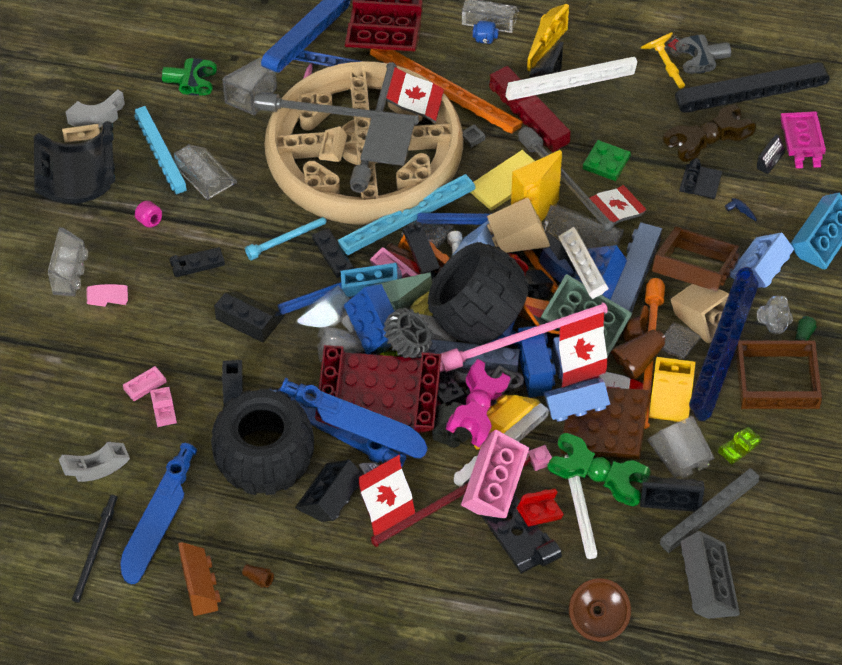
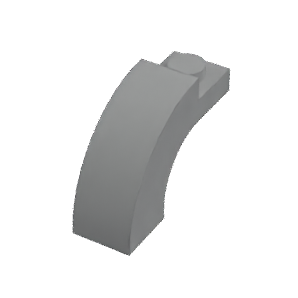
[66,90,125,128]
[59,442,130,482]

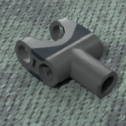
[675,35,731,74]

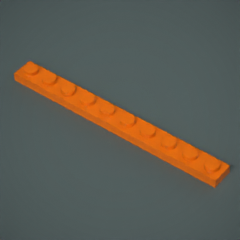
[370,49,523,134]

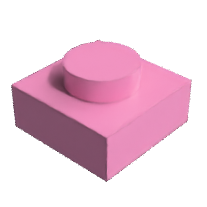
[528,445,552,471]

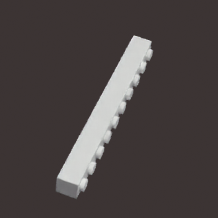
[454,403,549,487]

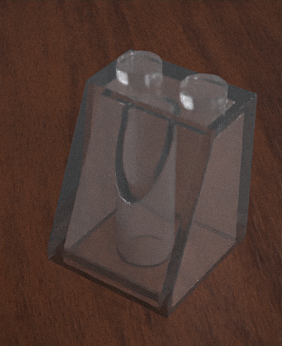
[222,58,277,116]
[648,416,714,479]

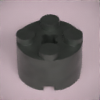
[432,402,472,448]

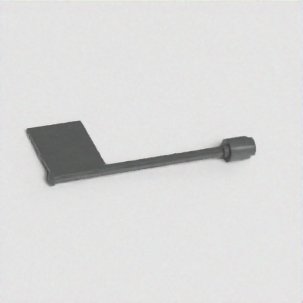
[254,92,419,166]

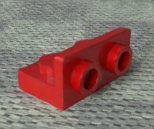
[517,489,564,526]

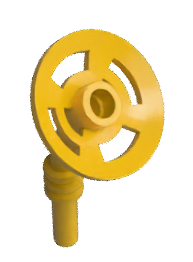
[641,32,685,89]

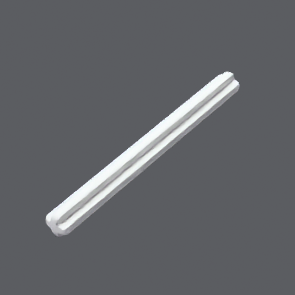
[564,455,597,559]

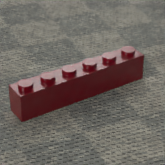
[489,66,571,152]

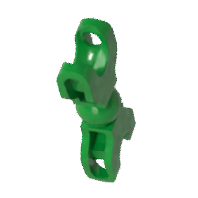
[547,433,651,506]

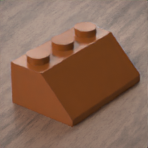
[178,542,221,616]

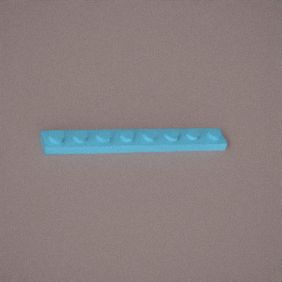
[338,174,476,255]

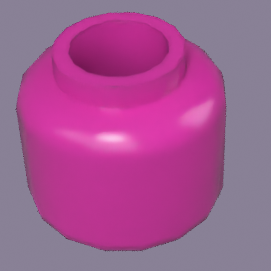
[135,201,162,228]

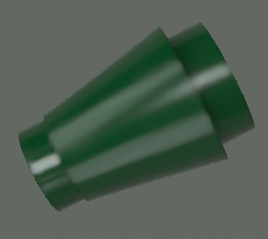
[795,316,817,341]

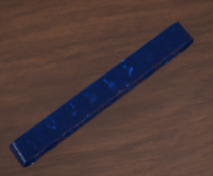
[689,267,759,421]

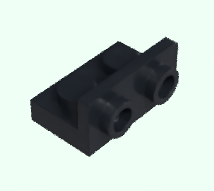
[437,371,465,406]

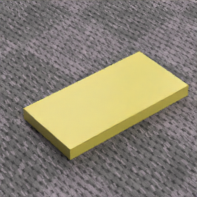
[470,150,535,211]

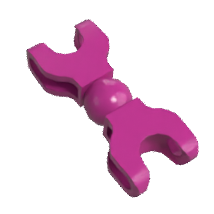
[446,358,510,448]

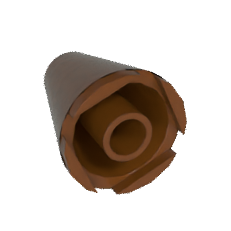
[611,329,666,380]

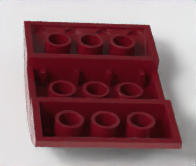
[345,0,423,51]

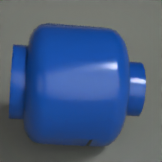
[473,20,499,44]

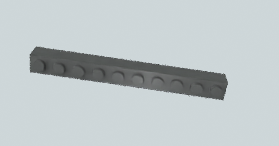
[660,468,759,553]

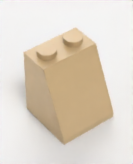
[487,197,550,253]
[671,284,736,344]

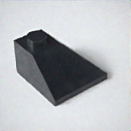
[530,42,564,78]

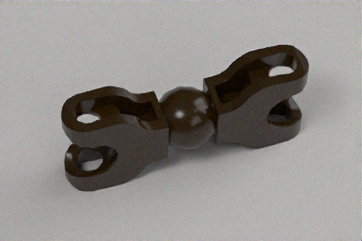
[663,104,756,162]

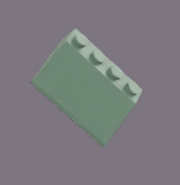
[540,274,632,357]

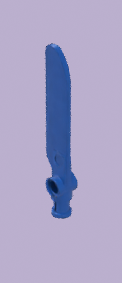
[280,377,427,459]
[278,386,406,467]
[120,443,197,584]

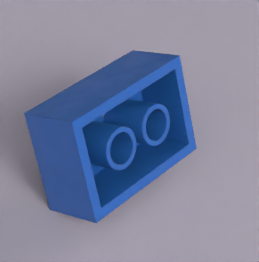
[573,245,627,300]
[344,284,394,355]
[517,326,556,398]

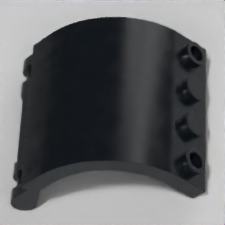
[34,121,115,204]

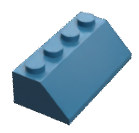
[790,192,842,270]

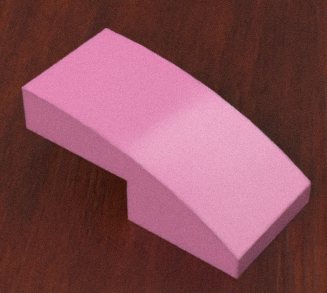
[87,284,128,307]
[150,387,177,427]

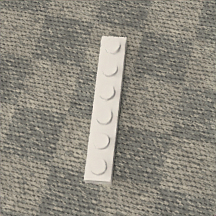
[558,227,609,299]

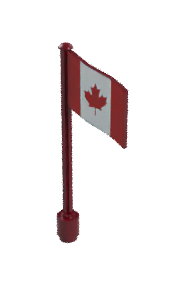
[359,453,531,547]

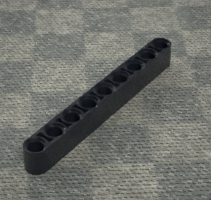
[675,62,830,113]

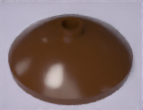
[569,578,631,642]

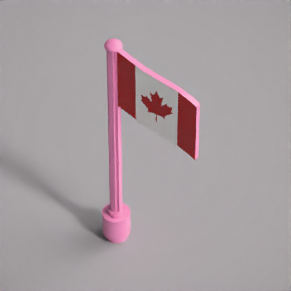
[440,302,608,388]

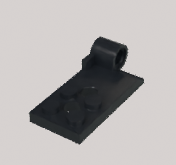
[480,493,562,574]

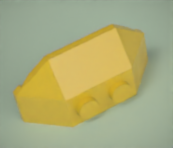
[474,394,540,449]

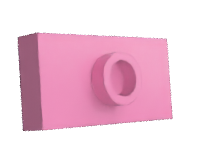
[123,366,166,401]

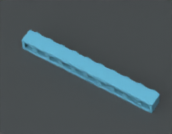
[134,106,187,194]

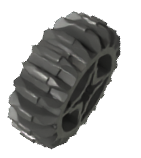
[383,307,433,358]

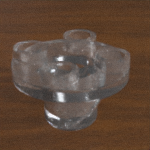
[757,296,793,334]

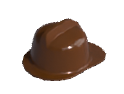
[624,305,649,342]

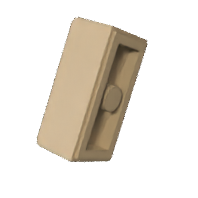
[62,124,100,143]
[318,126,347,162]

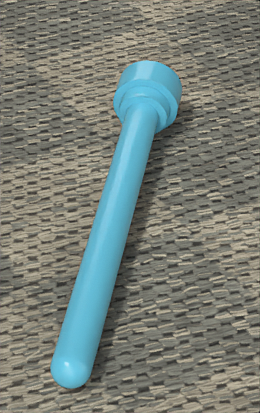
[245,217,327,260]

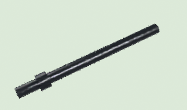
[72,495,118,602]

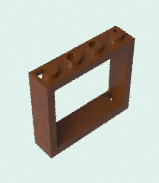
[652,226,740,292]
[736,340,822,409]

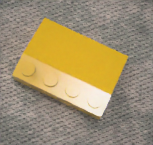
[511,150,562,222]

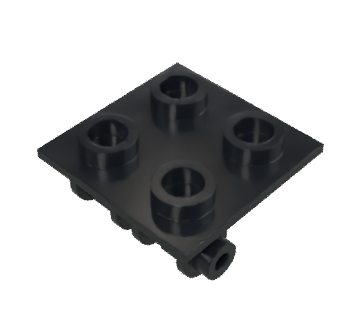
[679,158,722,199]

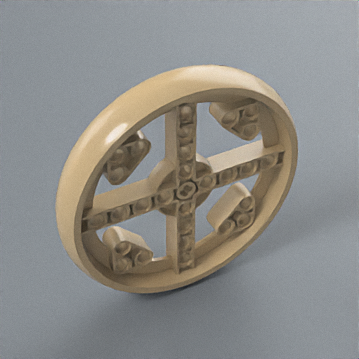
[264,62,464,225]

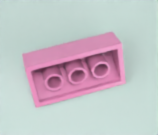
[461,430,529,518]

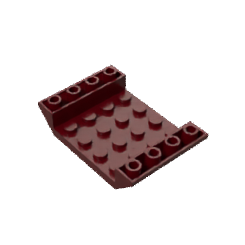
[315,345,442,433]

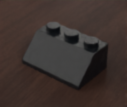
[214,291,284,343]
[295,459,363,522]
[640,476,705,512]

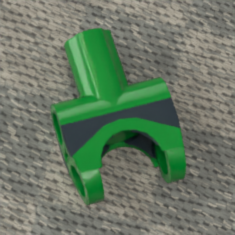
[162,58,217,96]

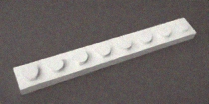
[506,57,637,101]

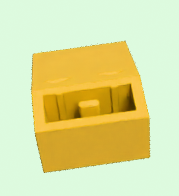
[649,357,695,423]

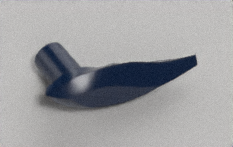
[725,198,757,221]

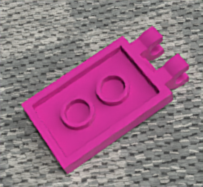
[780,112,826,168]

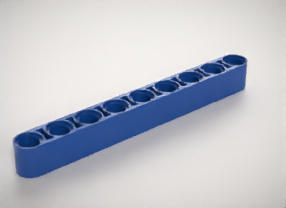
[261,0,350,73]

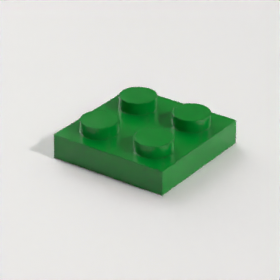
[583,140,631,181]

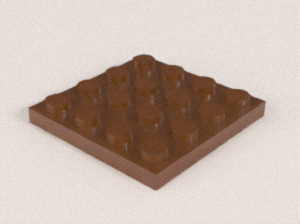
[560,388,650,459]

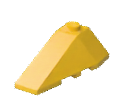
[527,4,569,71]

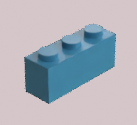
[341,263,402,297]

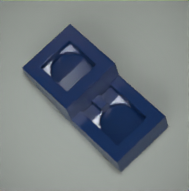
[538,247,575,283]

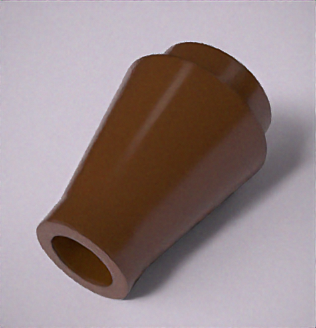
[242,564,274,588]

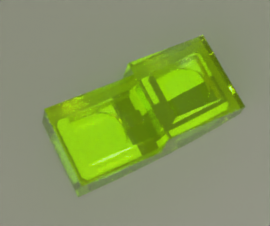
[718,427,762,464]

